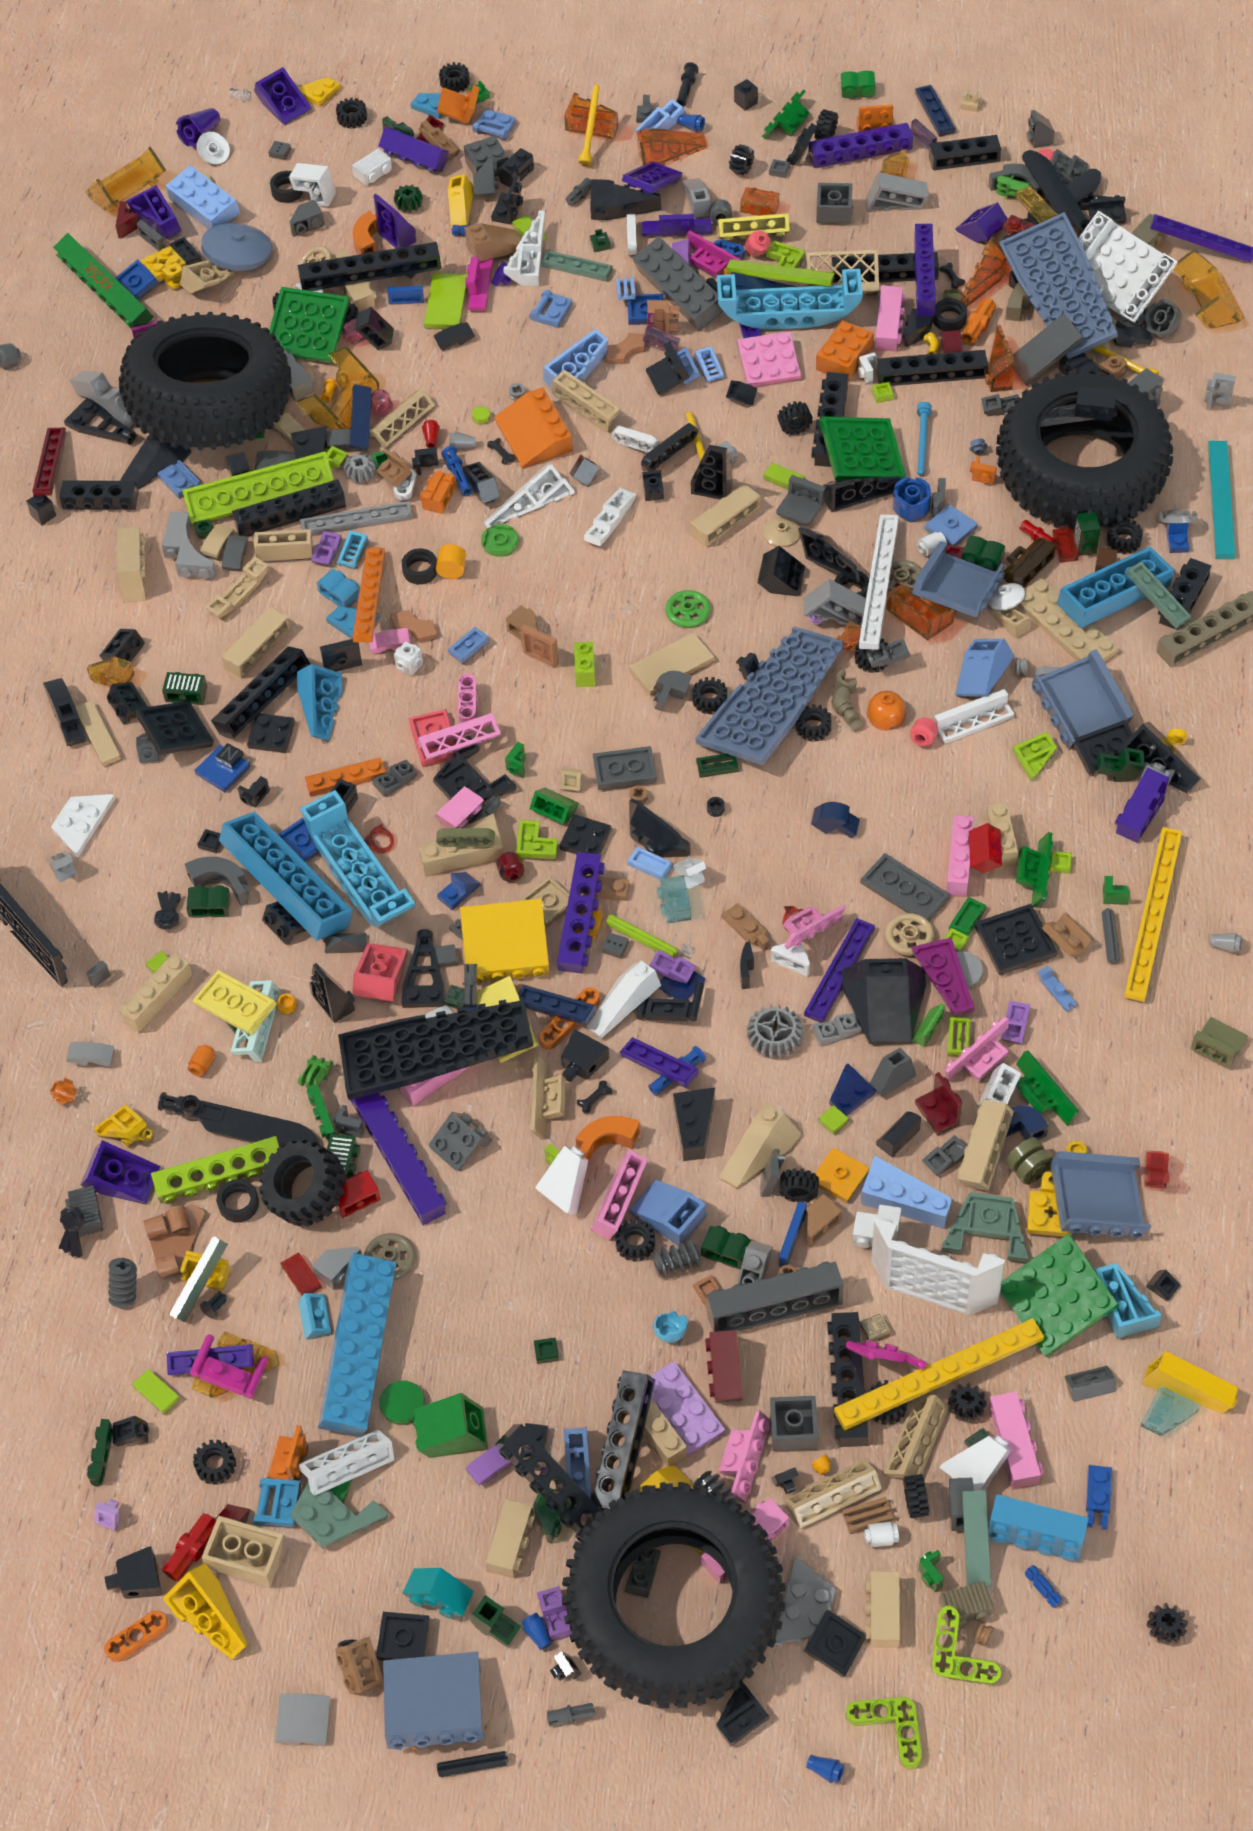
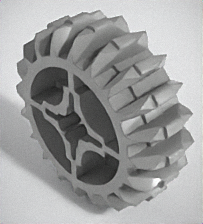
[747,1004,803,1059]

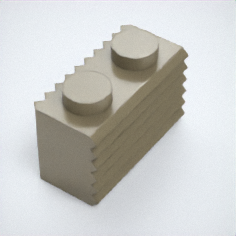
[939,1581,994,1628]

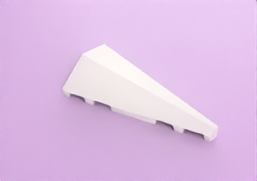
[504,211,545,286]
[482,463,575,528]

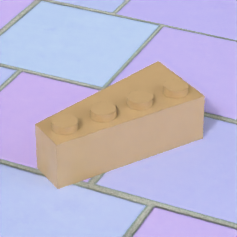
[117,526,146,603]
[419,814,503,876]

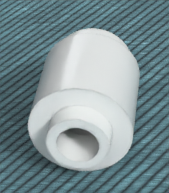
[917,532,946,556]
[864,1522,899,1548]

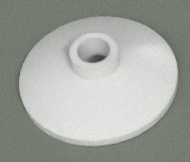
[197,132,230,165]
[988,583,1025,611]

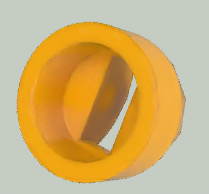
[811,1455,831,1475]

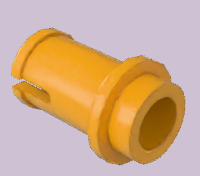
[320,378,338,402]

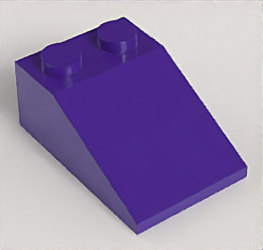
[254,67,311,125]
[373,194,416,248]
[80,1140,161,1204]

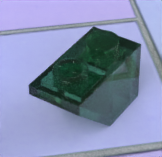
[533,1488,571,1544]

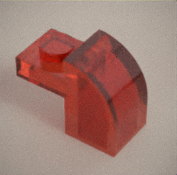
[1144,1150,1170,1188]

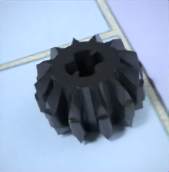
[728,144,755,175]
[948,1382,987,1423]
[1146,1602,1188,1646]

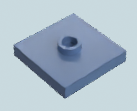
[924,504,978,546]

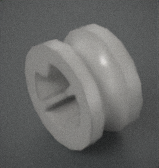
[509,383,525,401]
[1015,658,1027,676]

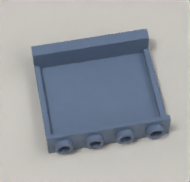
[912,541,1005,618]
[1031,649,1134,749]
[1050,1151,1151,1239]
[383,1652,484,1750]

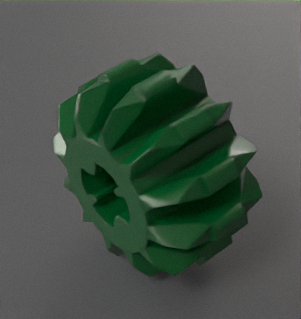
[394,184,423,213]

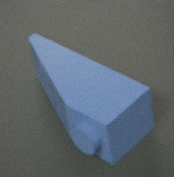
[564,1426,591,1500]

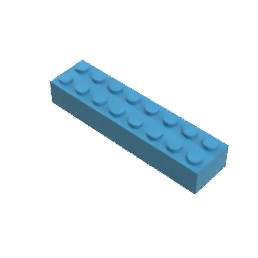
[219,812,353,941]
[318,1253,396,1437]

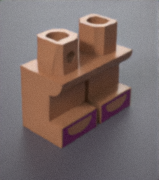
[647,300,679,337]

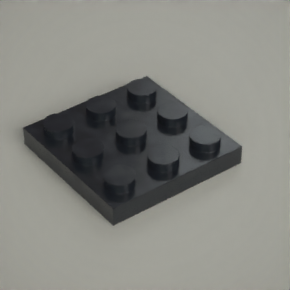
[135,700,214,755]
[974,904,1057,975]

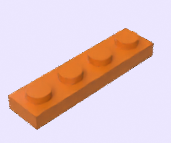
[305,757,386,797]

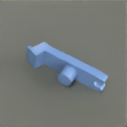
[1037,966,1076,1012]

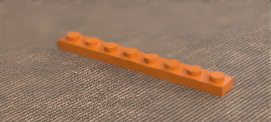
[353,547,386,642]

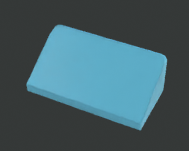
[299,1293,332,1339]

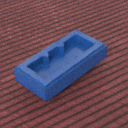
[387,286,424,304]

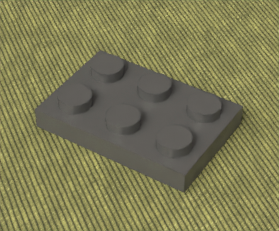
[593,746,657,790]

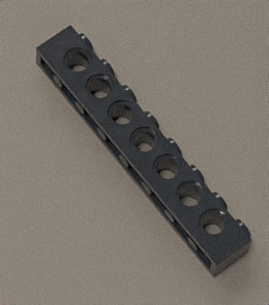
[297,242,441,291]

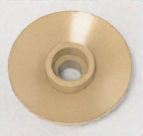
[763,517,800,547]

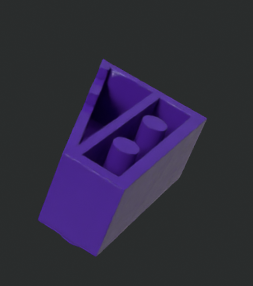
[126,185,182,239]
[1115,767,1169,843]

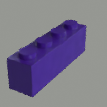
[378,127,449,172]

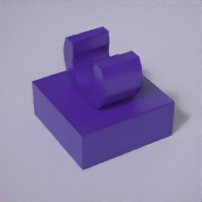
[491,261,511,286]

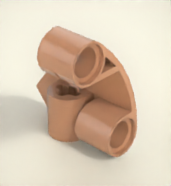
[143,1204,205,1278]

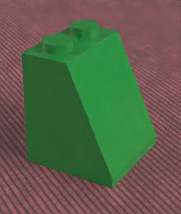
[413,1393,488,1458]

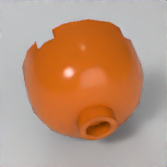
[867,691,906,730]

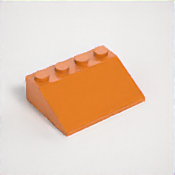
[494,387,573,469]

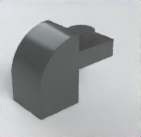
[653,671,692,711]

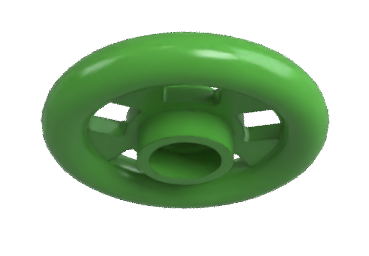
[665,590,711,628]

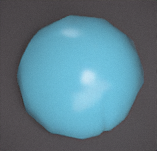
[653,1311,688,1343]

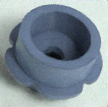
[969,439,987,455]

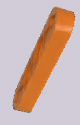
[539,987,600,1050]

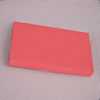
[408,709,456,767]

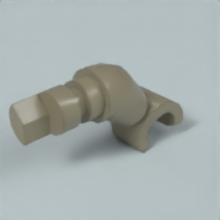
[832,669,864,731]

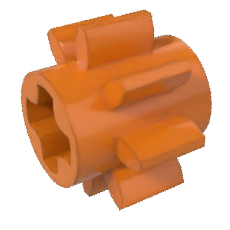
[50,1077,77,1105]

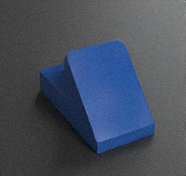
[1165,523,1189,553]
[437,872,481,910]

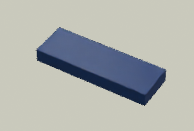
[779,1201,807,1268]

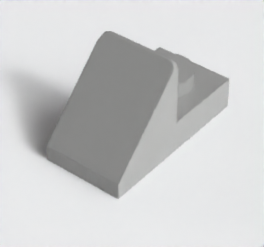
[47,851,77,882]

